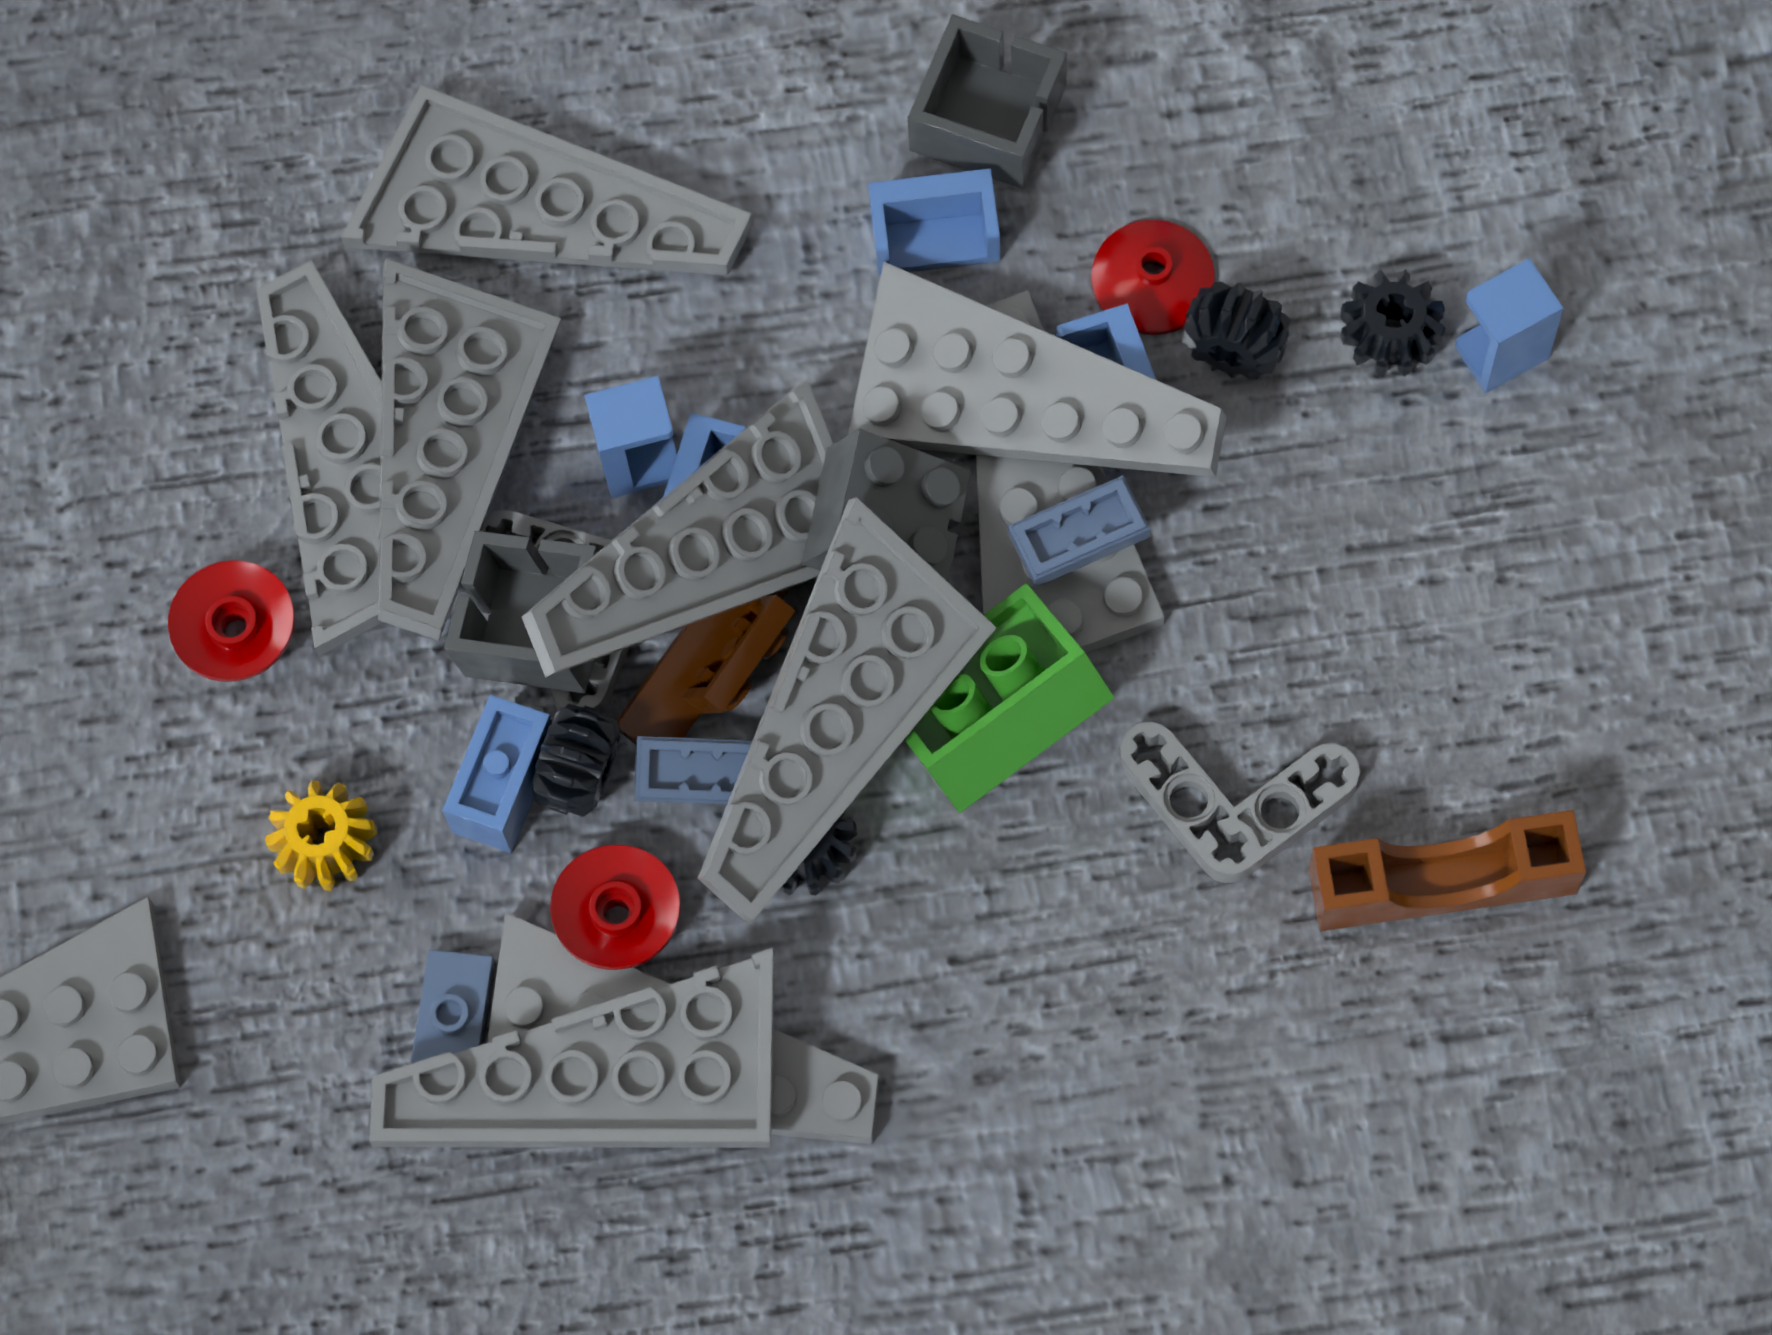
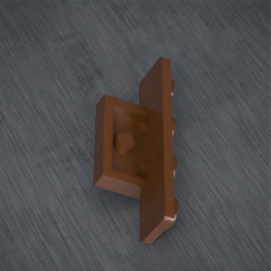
[617,588,795,745]

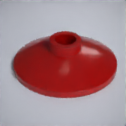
[1091,220,1215,335]
[168,560,295,682]
[550,844,680,970]

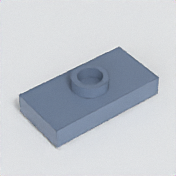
[1008,476,1151,588]
[634,736,752,805]
[410,950,495,1064]

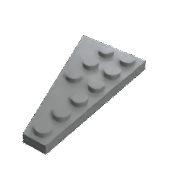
[256,260,383,657]
[0,897,181,1125]

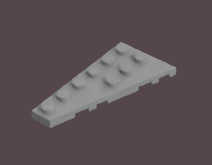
[341,85,753,275]
[378,258,561,641]
[848,262,1227,477]
[976,291,1164,653]
[521,379,833,677]
[698,497,996,922]
[487,912,879,1144]
[370,948,775,1148]

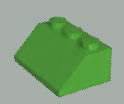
[904,583,1115,814]

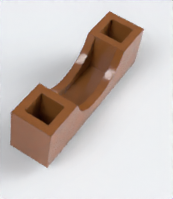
[1308,810,1586,932]

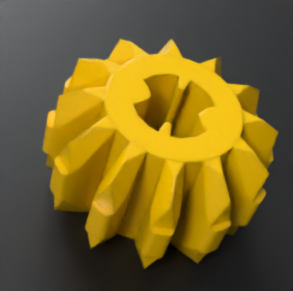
[265,780,377,892]

